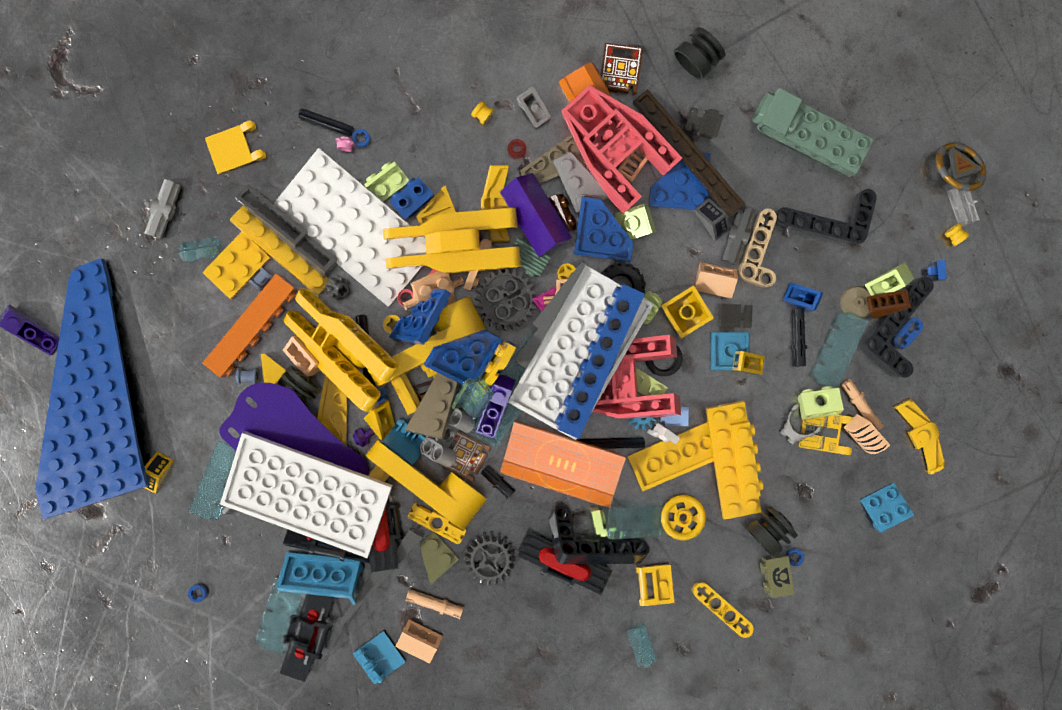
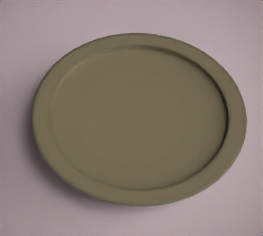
[840,286,871,320]

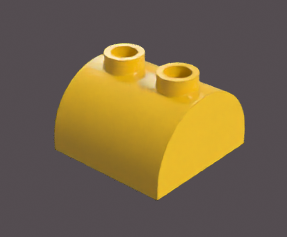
[661,285,714,339]

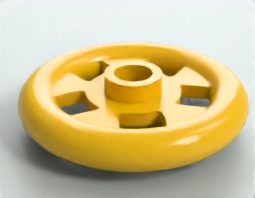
[661,495,706,540]

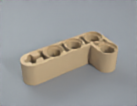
[738,209,777,288]

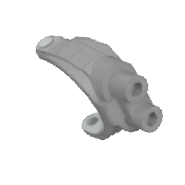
[780,403,822,445]

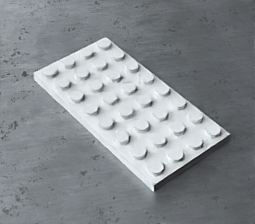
[274,148,427,307]
[508,265,654,440]
[220,431,393,558]

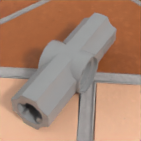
[144,179,181,239]

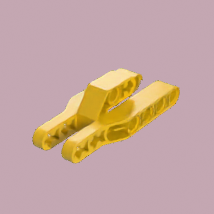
[383,208,521,273]
[283,288,398,412]

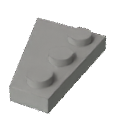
[552,151,608,213]

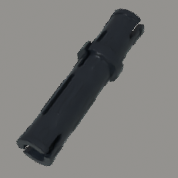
[792,309,807,367]

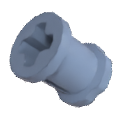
[249,267,273,291]
[236,367,259,384]

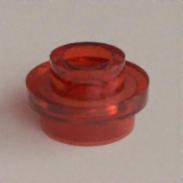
[507,139,526,159]

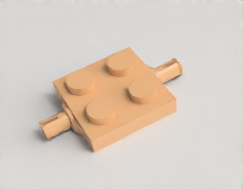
[403,271,464,310]

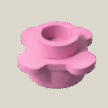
[335,137,356,152]

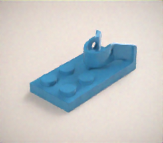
[276,552,364,605]

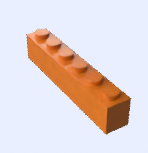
[202,274,297,378]

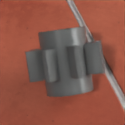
[325,275,350,300]

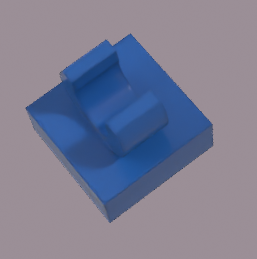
[928,260,947,280]

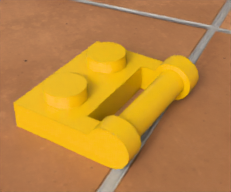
[636,563,675,606]

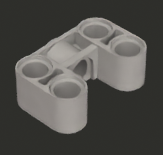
[420,406,475,467]

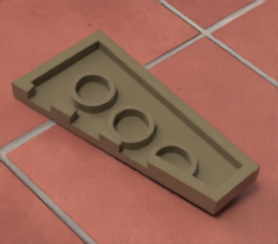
[520,134,587,184]
[405,373,460,439]

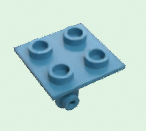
[381,418,426,466]
[860,483,915,533]
[352,631,406,684]

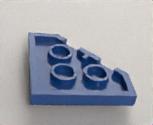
[649,152,711,210]
[574,196,633,262]
[389,289,451,345]
[424,329,503,390]

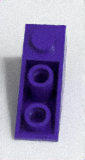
[0,304,59,356]
[476,374,516,439]

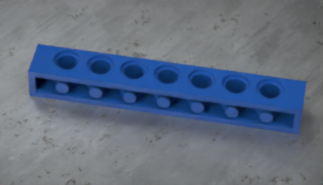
[555,283,645,439]

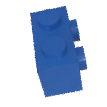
[390,177,435,222]

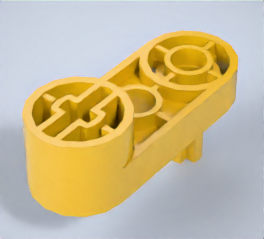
[370,296,488,415]
[366,440,488,531]

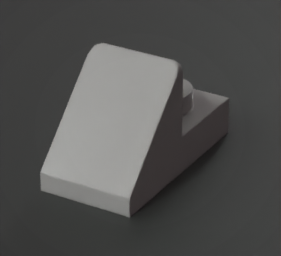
[517,86,551,128]

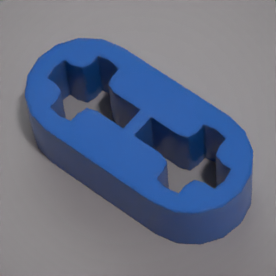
[891,318,923,349]

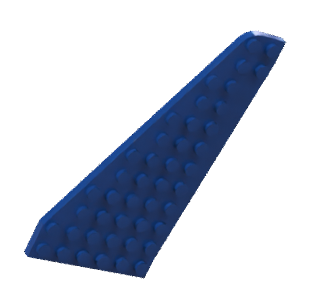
[35,258,150,520]

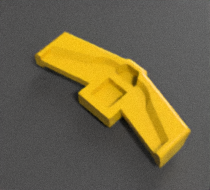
[481,165,510,243]
[894,398,945,474]

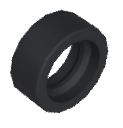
[645,345,683,376]

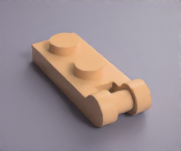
[464,239,492,291]

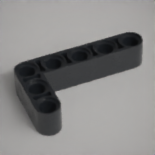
[775,189,877,245]
[862,277,934,378]
[549,505,650,564]

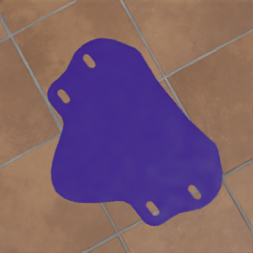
[219,382,369,476]

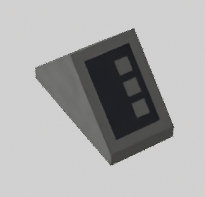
[693,198,730,241]

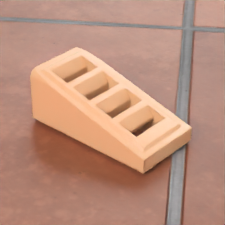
[617,148,648,184]

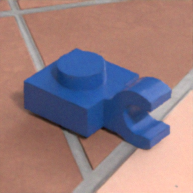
[377,386,391,405]

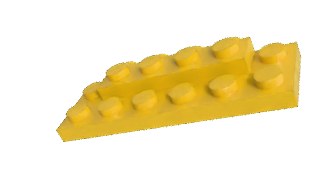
[706,400,763,520]

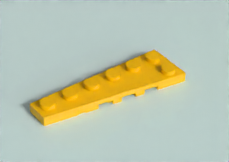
[230,206,329,297]
[317,375,348,446]

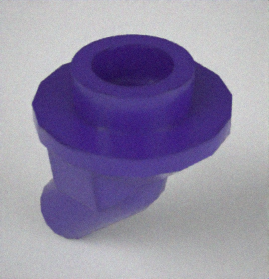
[353,428,375,447]

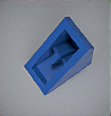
[783,283,823,312]

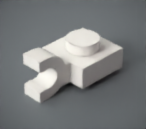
[647,421,680,444]

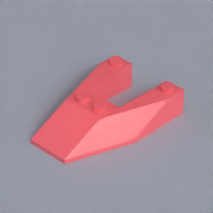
[561,85,682,214]
[592,335,681,419]

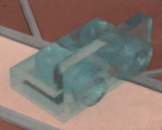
[452,377,494,421]

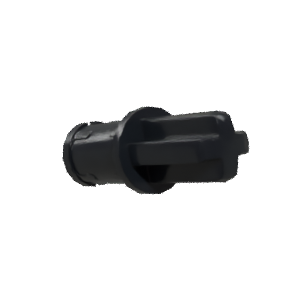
[481,466,515,499]

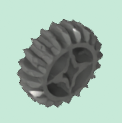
[464,533,516,585]

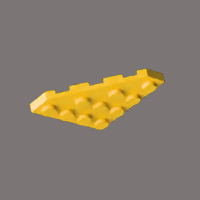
[462,341,516,412]

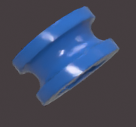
[352,129,370,148]
[786,548,804,566]
[188,584,207,602]

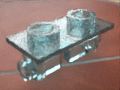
[177,237,221,262]
[627,625,656,668]

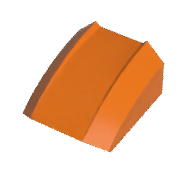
[559,62,613,102]

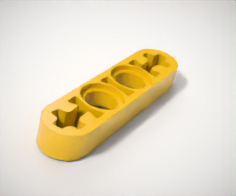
[692,581,754,638]

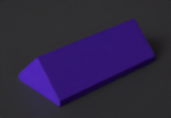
[500,173,572,258]

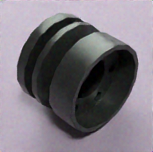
[674,27,726,80]
[275,365,322,408]
[746,506,798,558]

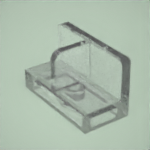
[947,188,980,226]

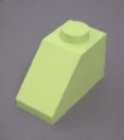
[865,263,915,296]

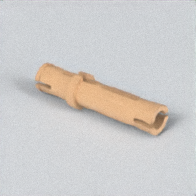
[841,379,884,431]
[405,589,464,619]

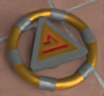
[936,142,987,191]

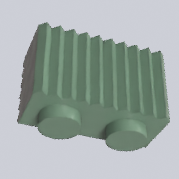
[513,237,551,278]

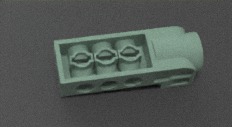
[752,88,874,177]

